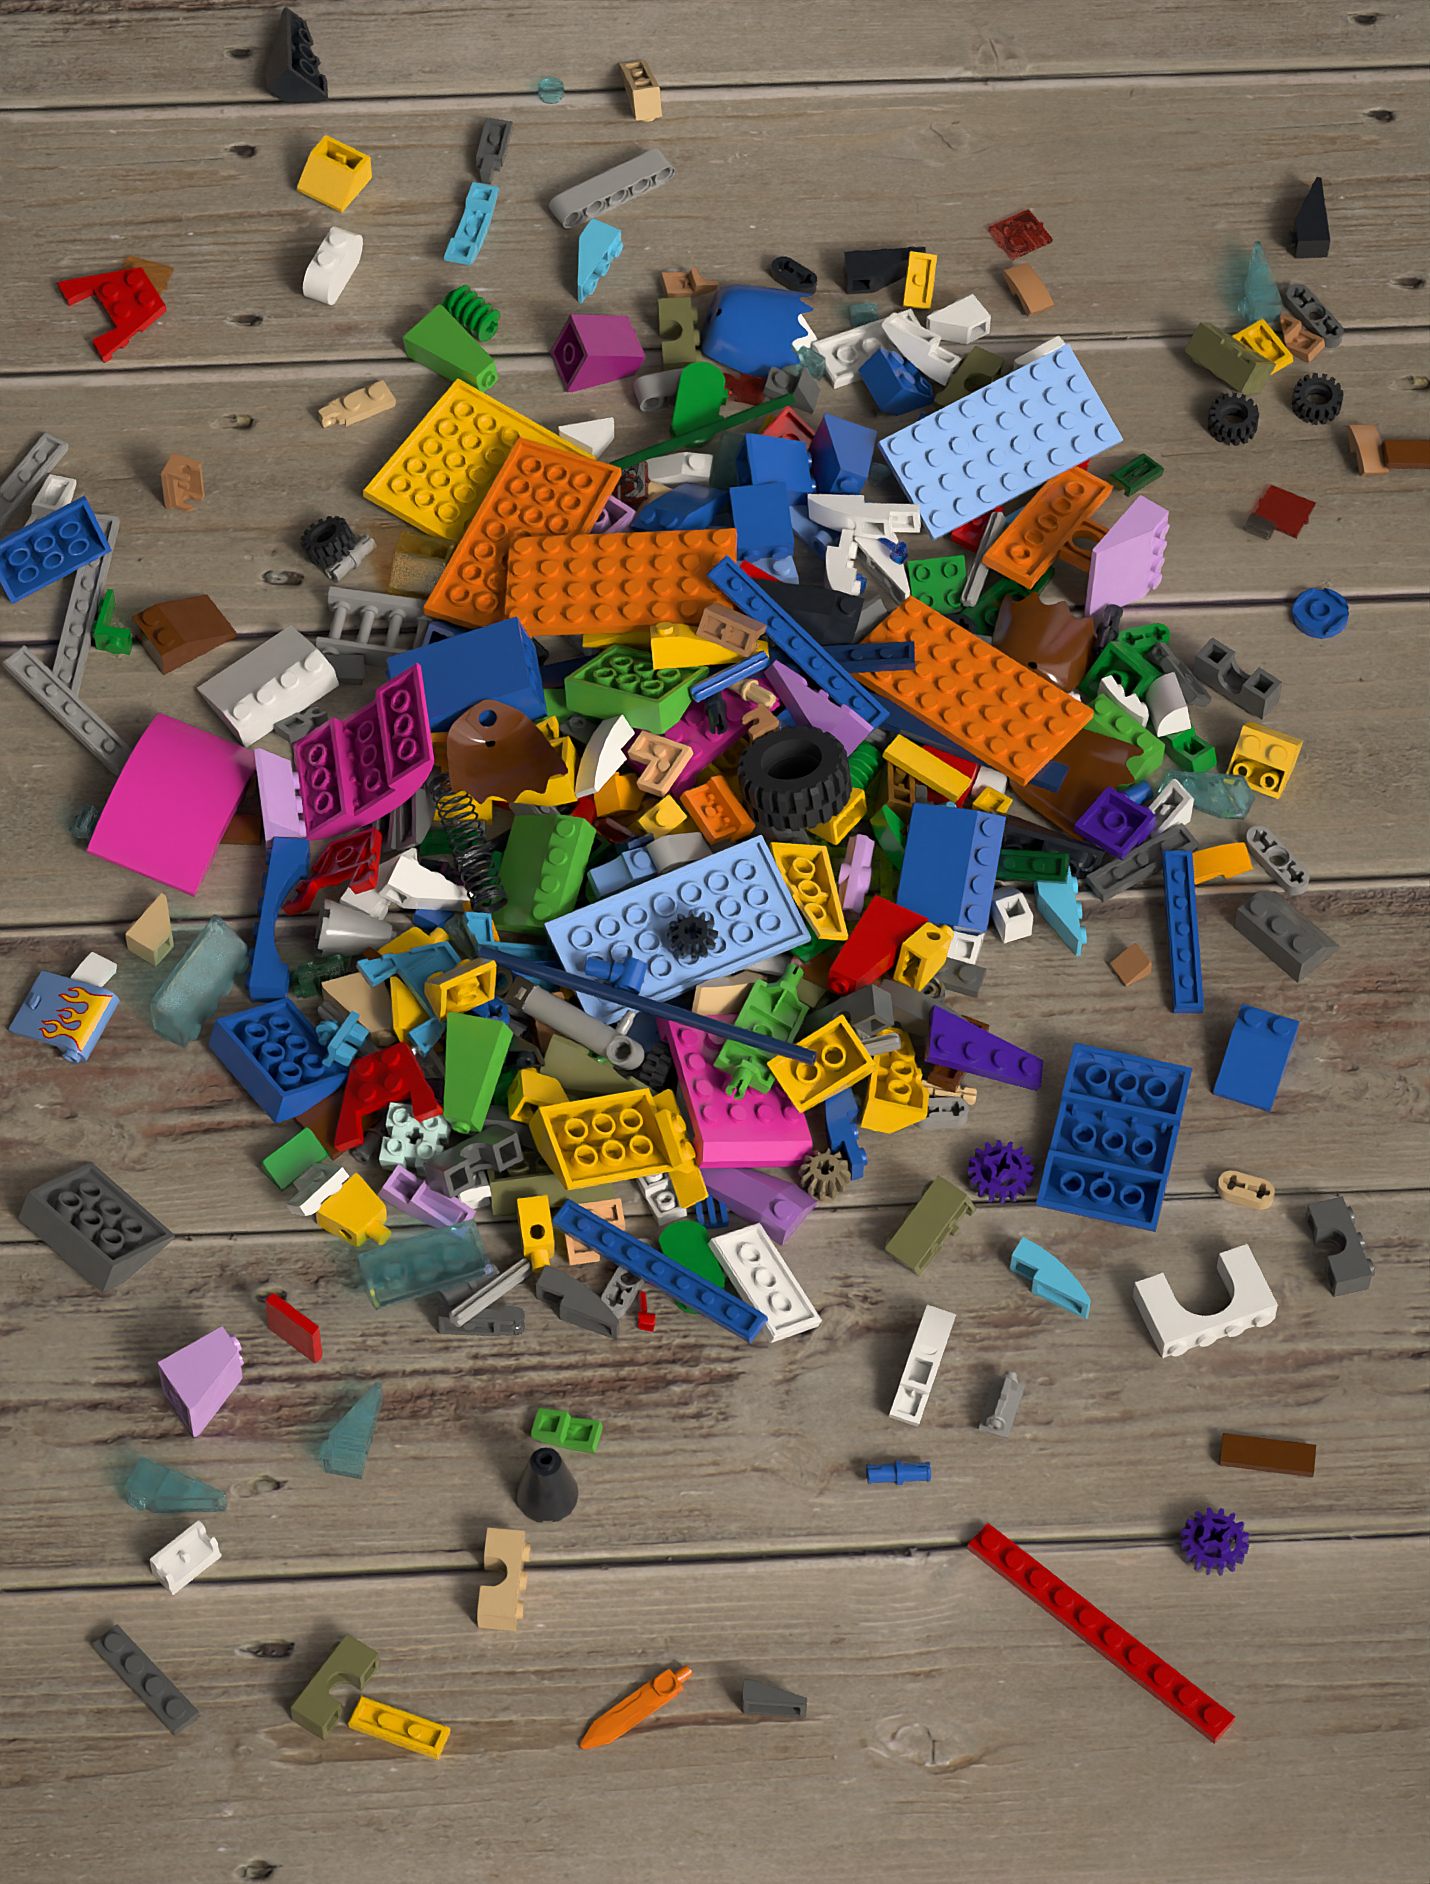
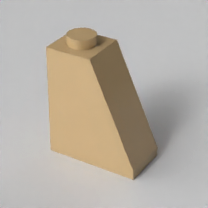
[321,972,399,1047]

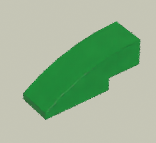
[1146,714,1217,779]

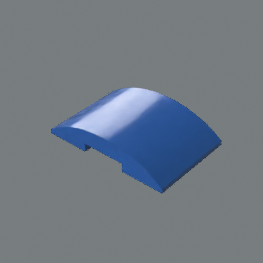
[1036,1043,1192,1232]

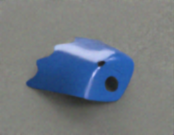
[701,284,813,382]

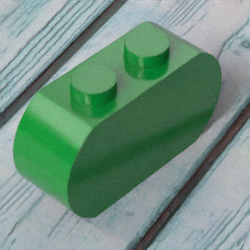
[669,362,729,449]
[659,1220,728,1315]

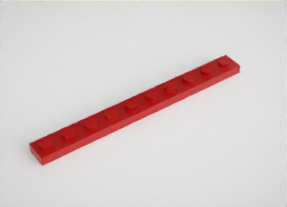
[967,1523,1235,1744]

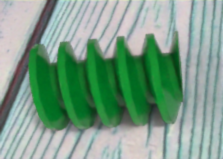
[441,285,500,342]
[848,740,884,791]

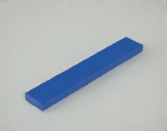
[1162,850,1204,1014]

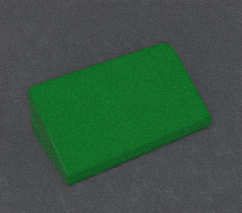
[261,1127,328,1192]

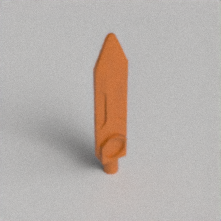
[580,1665,693,1750]

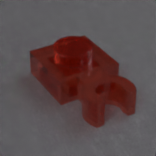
[723,373,766,406]

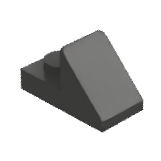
[762,366,820,414]

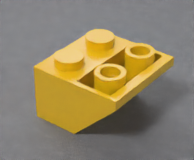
[297,135,372,213]
[1225,721,1303,799]

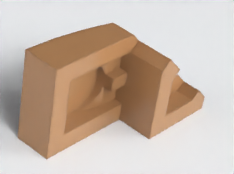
[659,267,718,298]
[1280,313,1325,363]

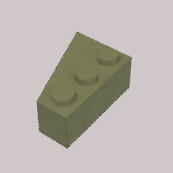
[1184,322,1276,395]
[885,1175,976,1276]

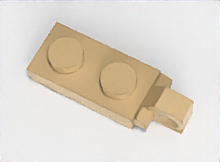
[318,380,396,428]

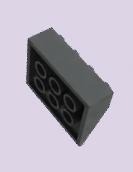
[19,1162,175,1293]

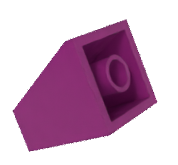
[550,314,645,393]

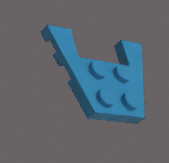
[462,912,559,999]
[356,941,462,1058]

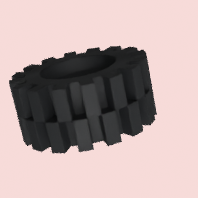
[1291,373,1344,425]
[1208,393,1259,446]
[300,516,356,567]
[639,1040,677,1093]

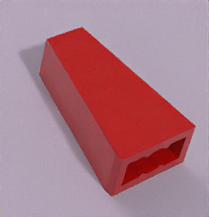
[826,895,929,996]

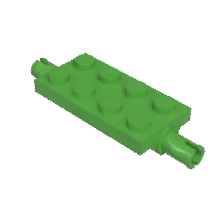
[713,964,810,1100]

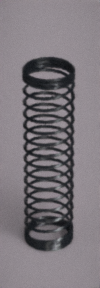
[428,772,508,914]

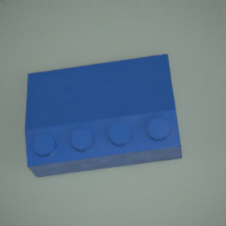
[0,495,112,604]
[895,803,1006,936]
[208,997,350,1123]

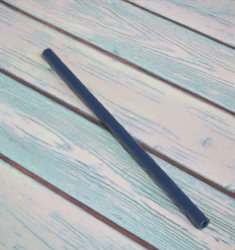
[478,946,817,1066]

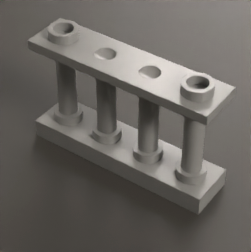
[316,586,440,668]

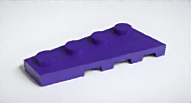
[925,1005,1043,1091]

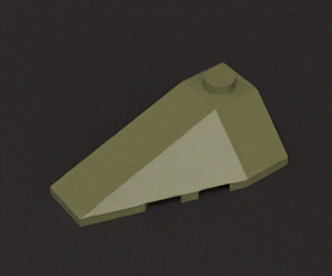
[539,1034,659,1100]

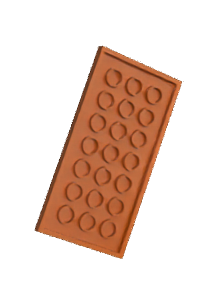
[423,437,622,640]
[504,528,737,636]
[849,595,1094,787]

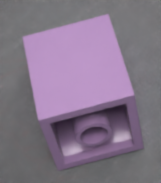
[158,1326,244,1438]

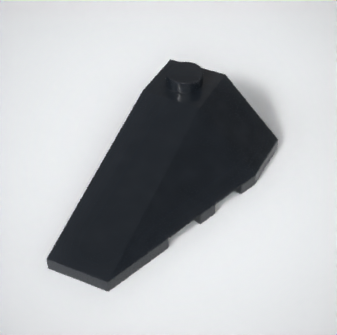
[266,7,328,103]
[751,578,864,646]
[990,810,1105,882]

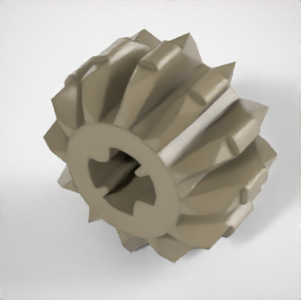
[799,1148,851,1201]

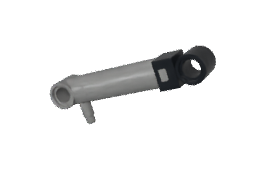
[494,966,644,1070]

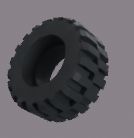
[737,725,852,832]

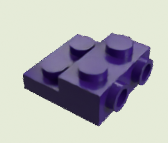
[1074,786,1156,861]

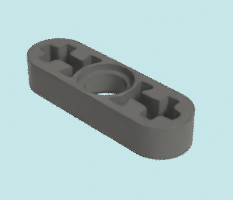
[1285,284,1344,348]

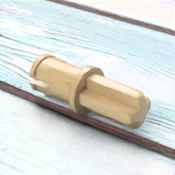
[727,678,776,709]

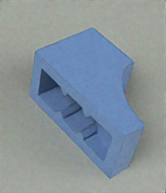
[587,846,658,900]

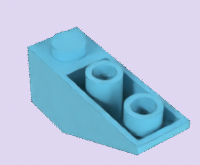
[578,218,623,303]
[1033,866,1087,956]

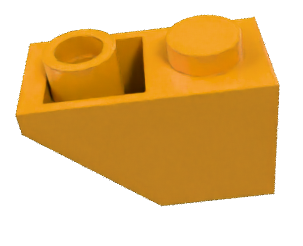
[593,772,645,818]

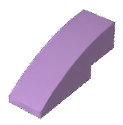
[378,1164,476,1237]

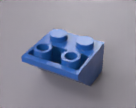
[858,348,935,416]

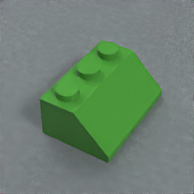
[1083,693,1165,791]

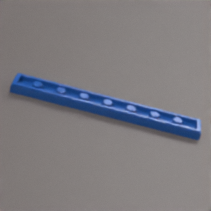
[706,555,890,735]
[551,1199,768,1344]

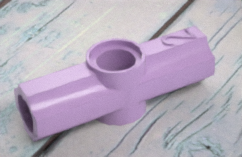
[838,834,874,922]

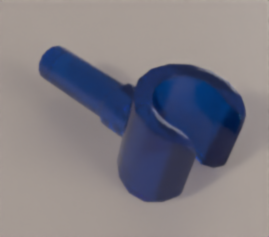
[877,537,908,565]

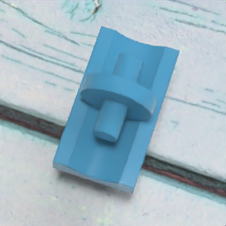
[316,1010,370,1067]

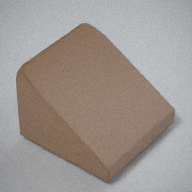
[1110,943,1152,987]

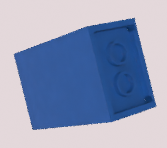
[385,616,548,733]

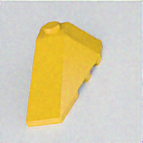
[650,622,769,670]
[769,842,848,941]
[860,1027,929,1134]

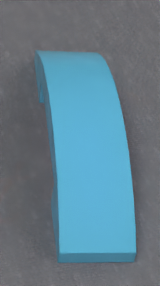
[444,182,499,265]

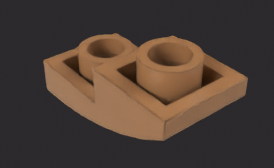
[1002,263,1054,317]
[1346,424,1389,476]

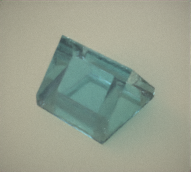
[848,303,878,327]

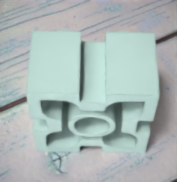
[379,1102,451,1177]

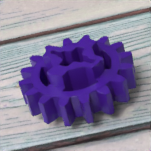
[967,1140,1034,1204]
[1180,1507,1249,1576]

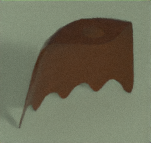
[991,592,1098,694]
[446,699,568,804]
[1009,728,1144,842]

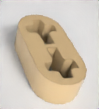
[1217,1170,1275,1210]

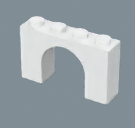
[1133,1244,1278,1358]

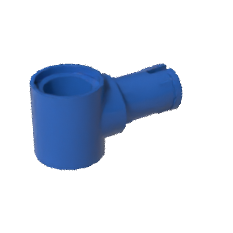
[585,957,647,995]

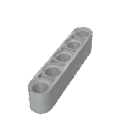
[549,149,675,229]

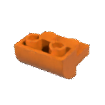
[679,775,755,845]

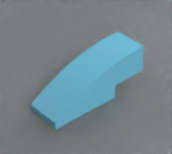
[1010,1237,1091,1319]

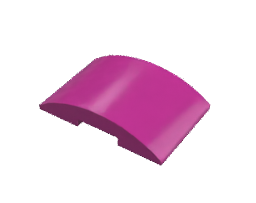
[293,663,434,841]
[87,713,257,897]

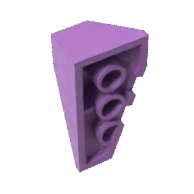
[764,660,873,756]
[700,1168,818,1247]

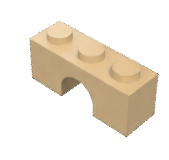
[477,1528,531,1631]

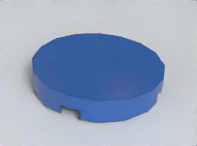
[1292,587,1349,639]

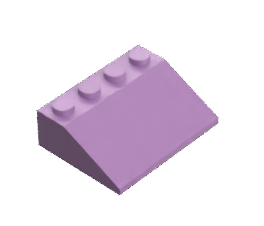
[1084,495,1169,618]

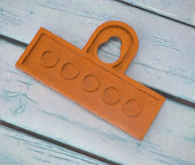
[982,466,1113,589]

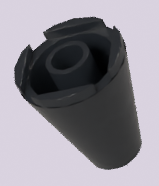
[516,1447,578,1523]

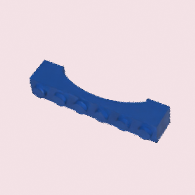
[245,837,311,1003]

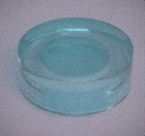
[538,77,564,104]

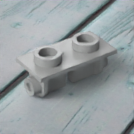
[978,1371,1025,1439]

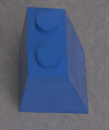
[807,413,878,495]
[734,433,816,506]
[728,482,794,563]

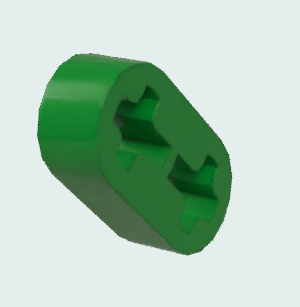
[1117,623,1170,656]

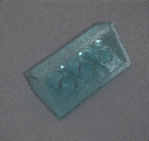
[150,914,249,1048]
[357,1218,494,1310]

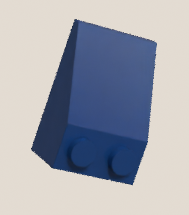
[631,482,729,532]
[1213,1004,1300,1112]

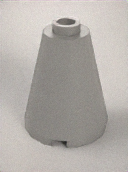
[314,899,397,958]

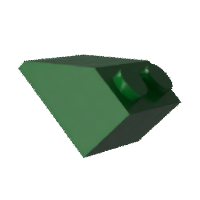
[1078,641,1163,703]

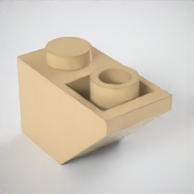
[125,893,174,967]

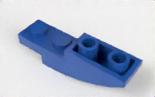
[825,1085,868,1181]

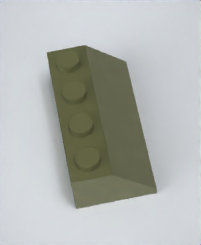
[485,1150,614,1216]

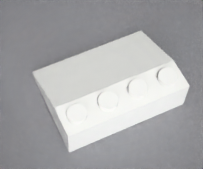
[197,625,339,748]

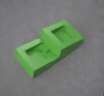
[531,1408,603,1454]

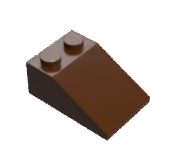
[132,595,237,675]

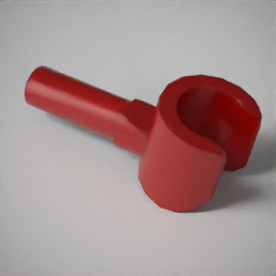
[638,1291,656,1332]

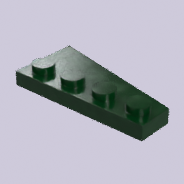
[959,565,1055,638]

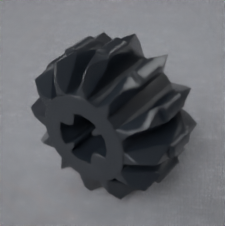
[667,909,718,962]

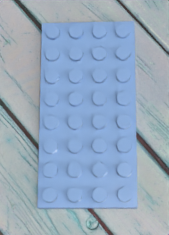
[877,344,1123,541]
[544,835,811,1025]

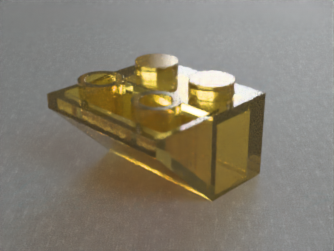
[388,530,457,600]

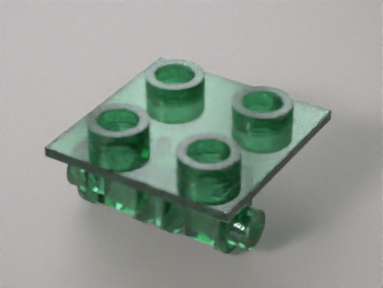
[291,954,352,999]

